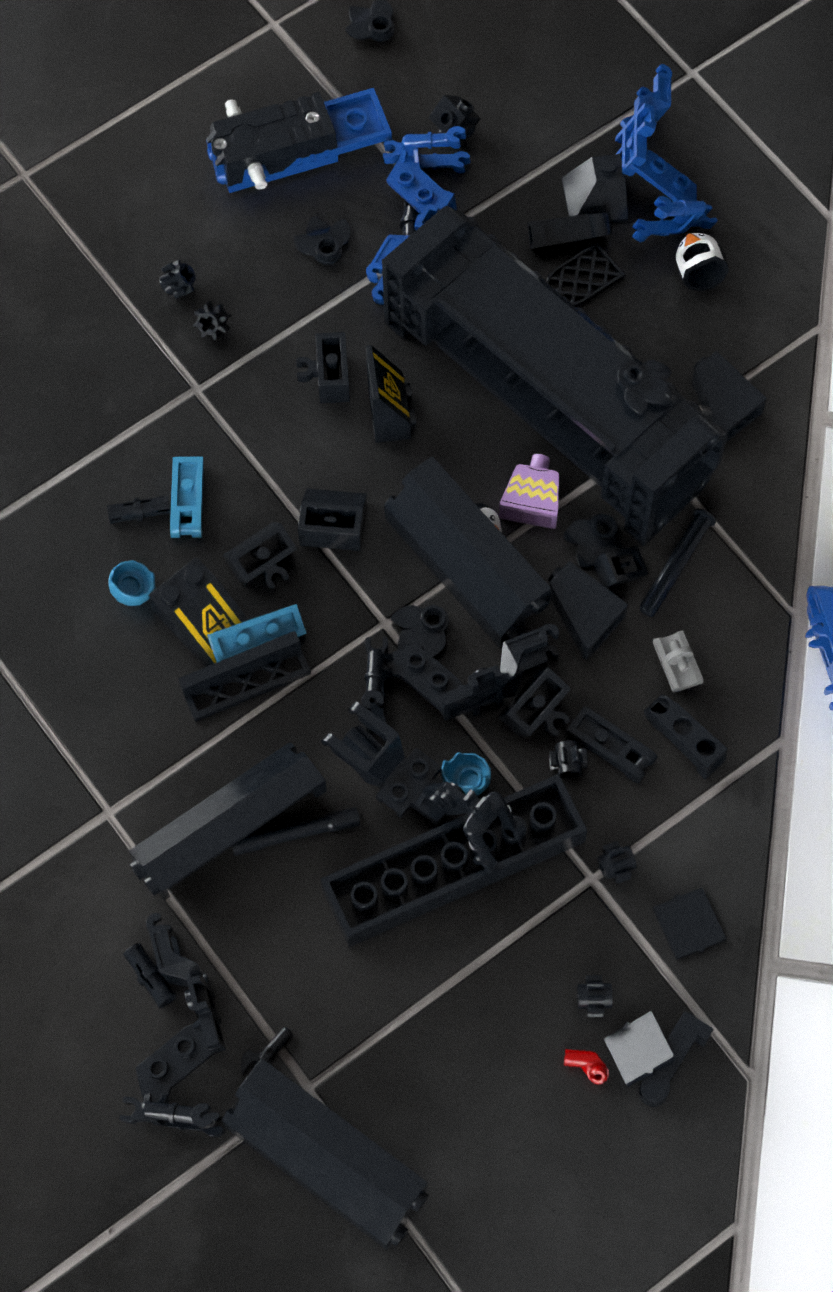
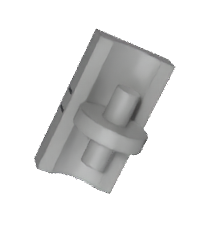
[653,630,703,693]

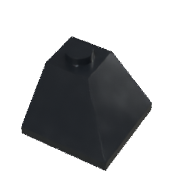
[561,154,628,224]

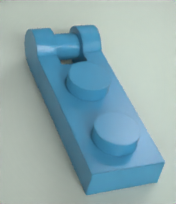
[170,457,204,538]

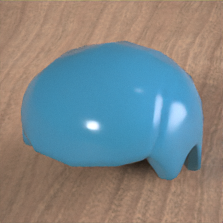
[108,560,156,606]
[441,752,491,796]

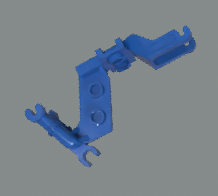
[615,64,718,242]
[366,126,471,305]

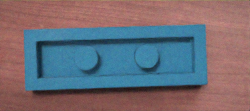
[207,604,307,663]

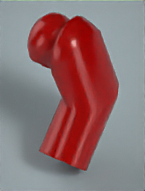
[564,1049,609,1085]

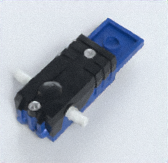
[206,88,392,193]

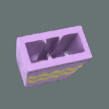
[499,454,559,529]

